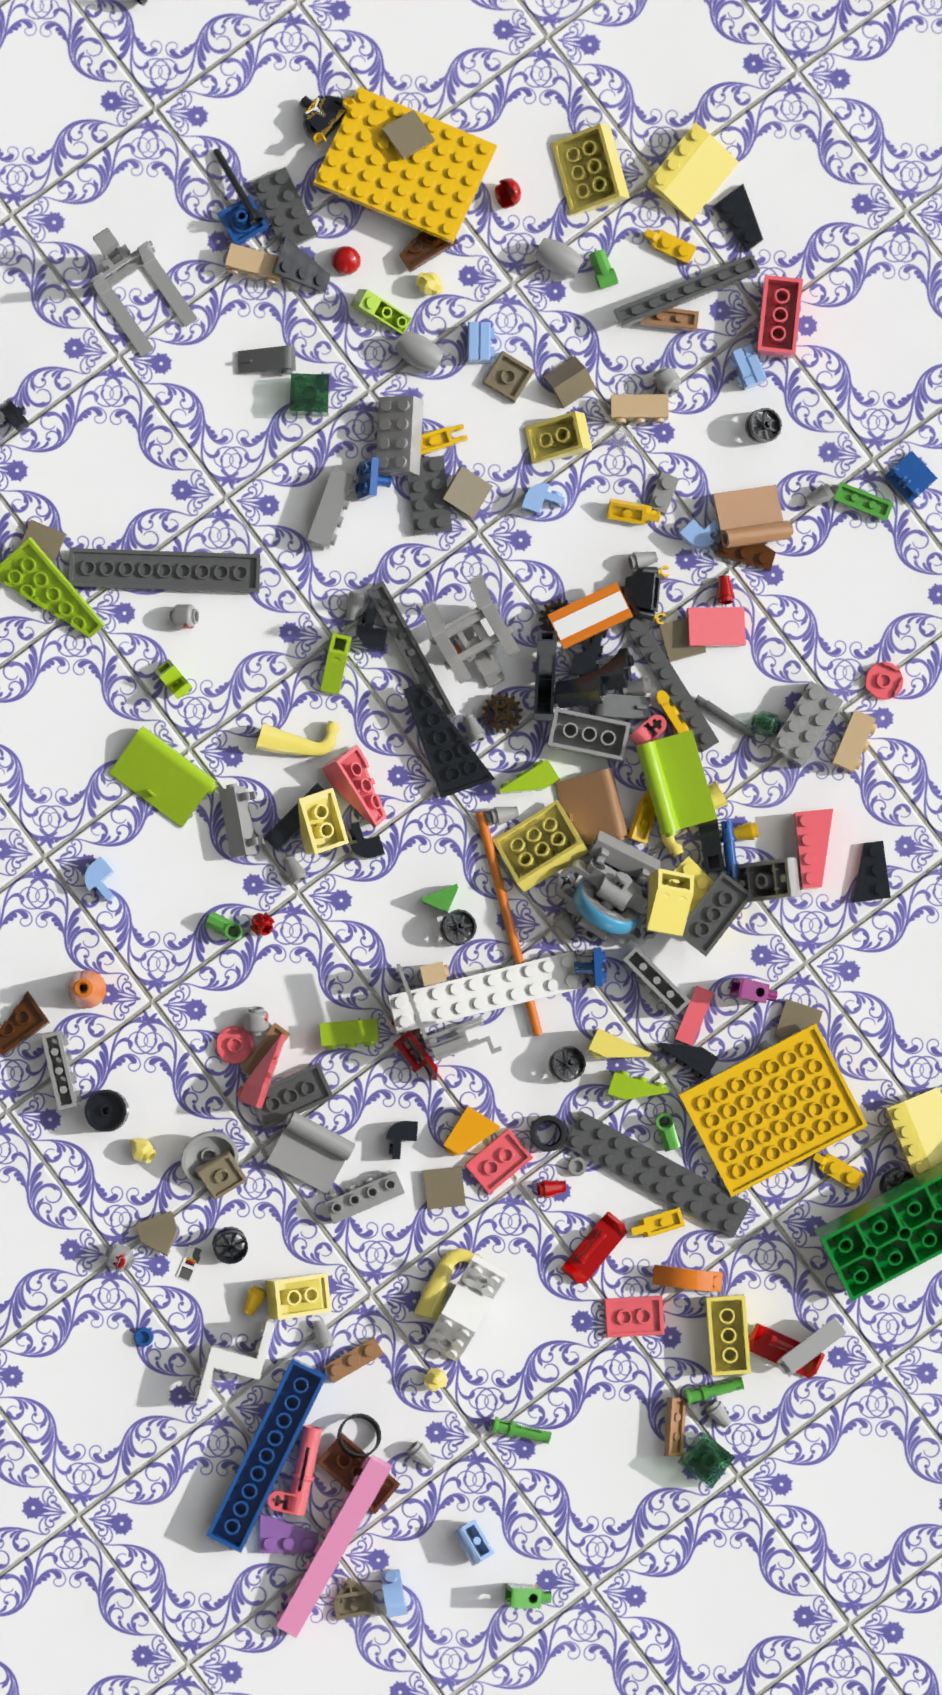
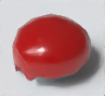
[495,178,522,209]
[331,246,361,275]

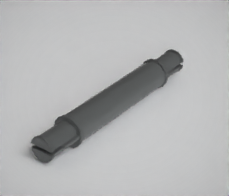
[694,695,756,739]

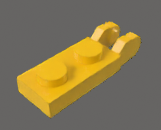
[421,424,468,456]
[656,690,689,734]

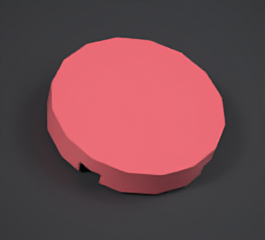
[865,662,903,700]
[216,1026,254,1064]

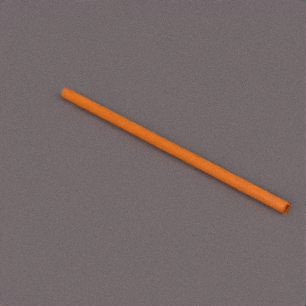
[476,811,543,1036]

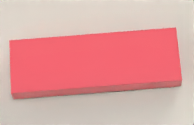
[675,985,714,1046]

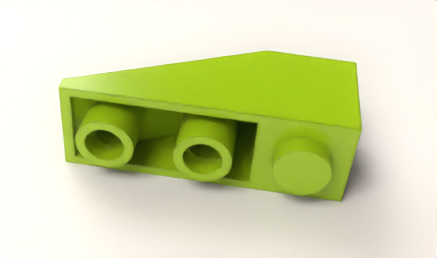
[350,289,413,334]
[320,633,352,695]
[499,759,560,794]
[607,1069,670,1100]

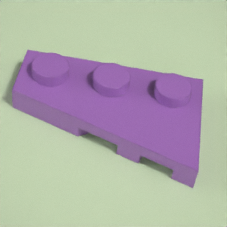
[260,1513,319,1554]

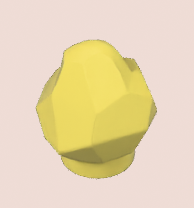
[416,272,443,295]
[130,1138,157,1164]
[423,1368,448,1392]

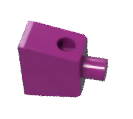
[729,978,778,1003]

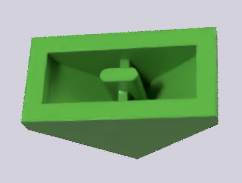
[421,884,458,913]

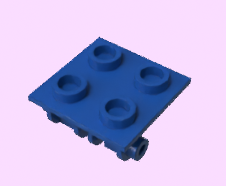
[884,451,938,504]

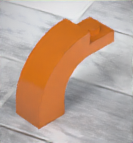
[652,1265,723,1292]

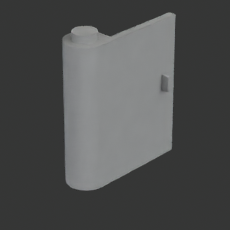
[266,1111,355,1194]

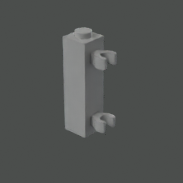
[219,783,265,858]
[589,830,661,886]
[777,1318,847,1377]

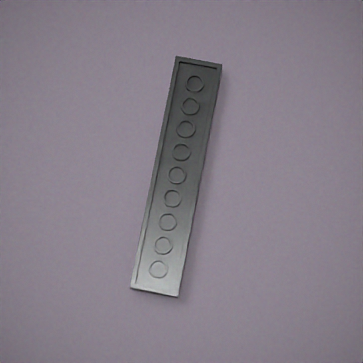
[68,548,261,593]
[564,1112,751,1238]

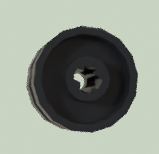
[84,1090,129,1132]

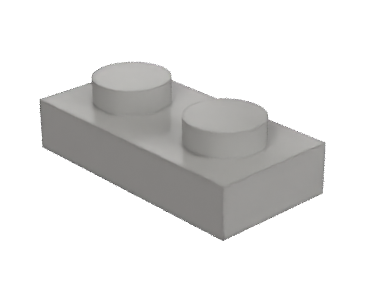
[649,472,680,515]

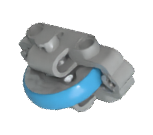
[557,859,658,945]

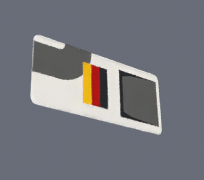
[176,1245,203,1282]

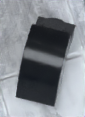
[357,607,388,651]
[349,822,385,859]
[386,1121,418,1159]

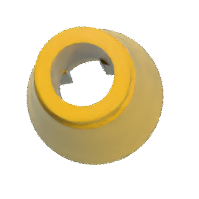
[733,821,759,840]
[243,1285,266,1316]

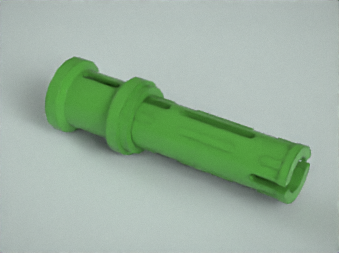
[684,1377,744,1406]
[492,1416,552,1444]

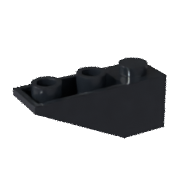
[699,814,726,875]
[657,1042,719,1078]

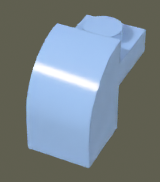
[521,483,565,516]
[679,518,720,549]
[85,856,115,901]
[380,1569,408,1618]

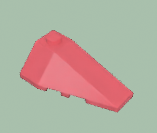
[321,745,387,827]
[237,1034,286,1109]

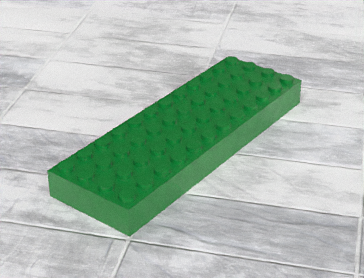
[815,1162,942,1301]

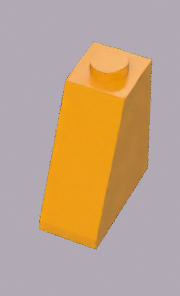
[443,1106,501,1156]

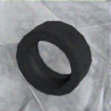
[530,1115,567,1152]

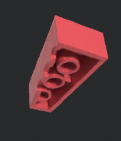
[793,809,833,890]

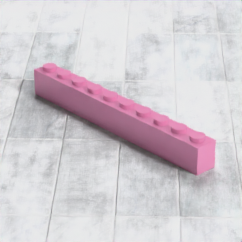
[276,1454,392,1638]

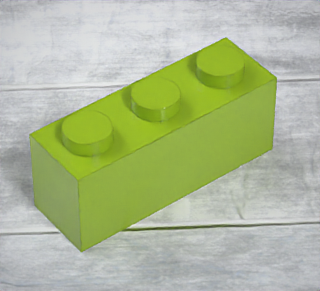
[319,1018,380,1050]

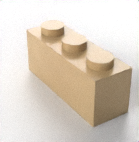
[225,243,283,285]
[610,394,669,424]
[831,710,877,773]
[420,961,450,987]

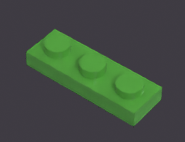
[833,482,894,521]

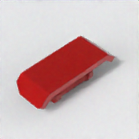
[391,1020,438,1081]
[561,1212,627,1284]
[749,1323,825,1379]

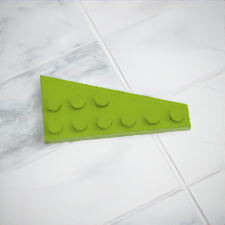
[0,537,106,638]

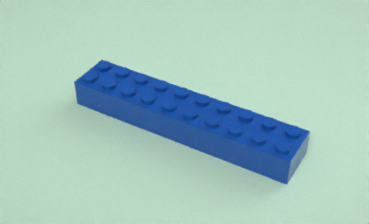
[206,1357,328,1553]

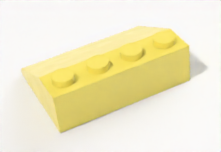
[551,123,630,215]
[647,123,738,221]
[493,800,589,892]
[884,1087,942,1177]

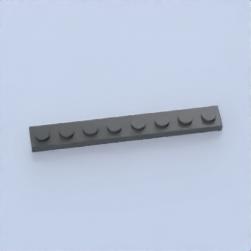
[614,254,760,329]
[367,581,456,719]
[622,615,719,752]

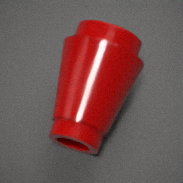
[716,575,735,605]
[537,1180,566,1199]

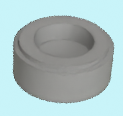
[567,1157,587,1176]

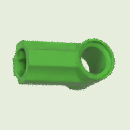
[589,249,618,290]
[205,911,244,941]
[655,1112,681,1152]

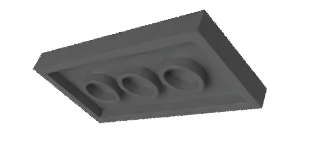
[251,167,318,246]
[408,455,453,536]
[680,872,753,956]
[254,1063,334,1130]

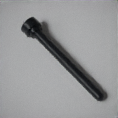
[213,148,264,226]

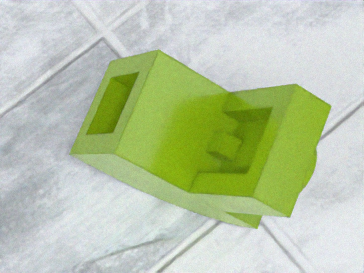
[154,659,192,699]

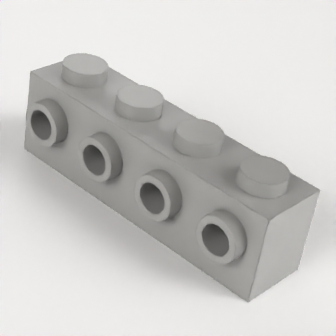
[307,468,357,550]
[622,946,691,1015]
[41,1031,82,1111]
[325,1170,405,1224]

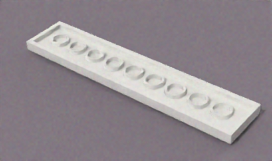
[387,951,583,1034]

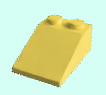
[525,411,592,464]
[298,788,349,855]
[587,1028,651,1060]
[265,1273,331,1320]

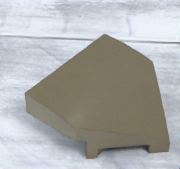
[135,1211,179,1257]
[333,1577,375,1621]

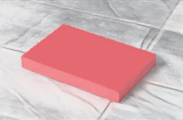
[687,607,746,647]
[465,1128,533,1194]
[604,1295,665,1338]

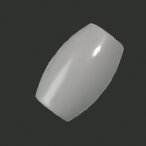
[534,238,584,279]
[395,331,445,372]

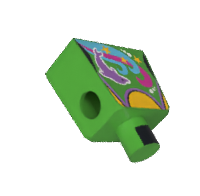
[505,1583,552,1609]

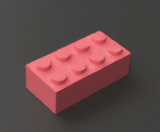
[756,275,803,359]

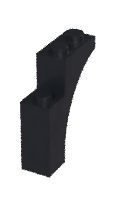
[534,630,557,721]
[554,648,634,708]

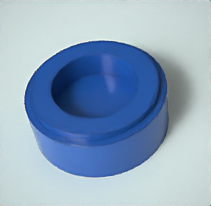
[134,1327,154,1347]

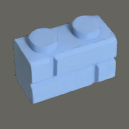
[467,322,495,364]
[729,344,767,390]
[453,1519,494,1566]

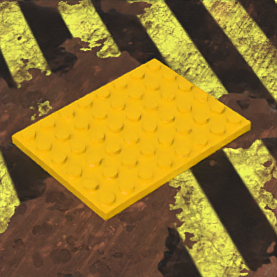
[313,87,497,244]
[678,1023,868,1197]

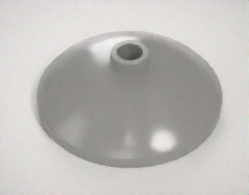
[181,1131,239,1185]

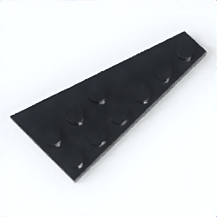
[403,683,495,798]

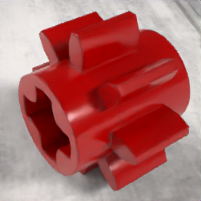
[250,912,275,936]

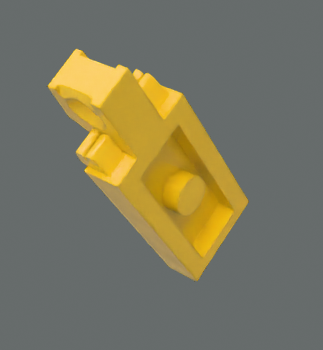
[644,229,697,265]
[606,498,661,525]
[627,789,656,844]
[812,1152,865,1191]
[630,1207,685,1238]

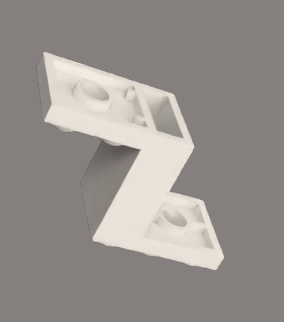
[424,1254,508,1362]
[194,1319,276,1406]

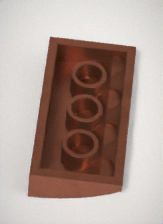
[316,1433,401,1514]

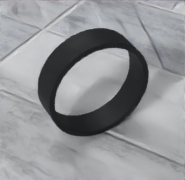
[337,1413,381,1458]

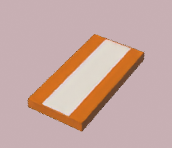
[547,582,633,650]

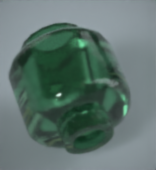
[751,710,781,738]

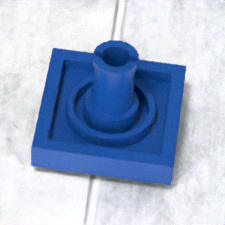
[217,195,269,246]
[355,457,392,501]
[574,947,606,988]

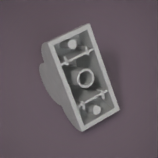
[733,857,801,902]

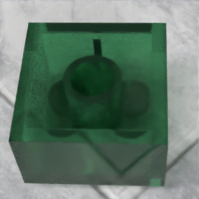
[290,373,330,416]
[677,1432,735,1488]

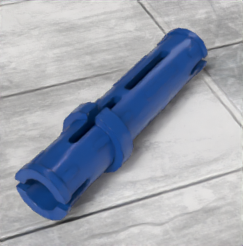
[720,820,739,879]

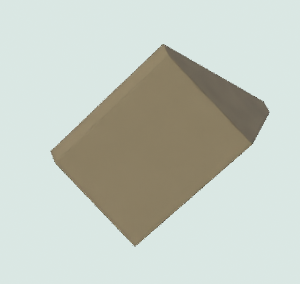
[543,356,596,408]

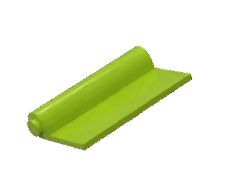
[109,726,218,828]
[636,730,718,837]

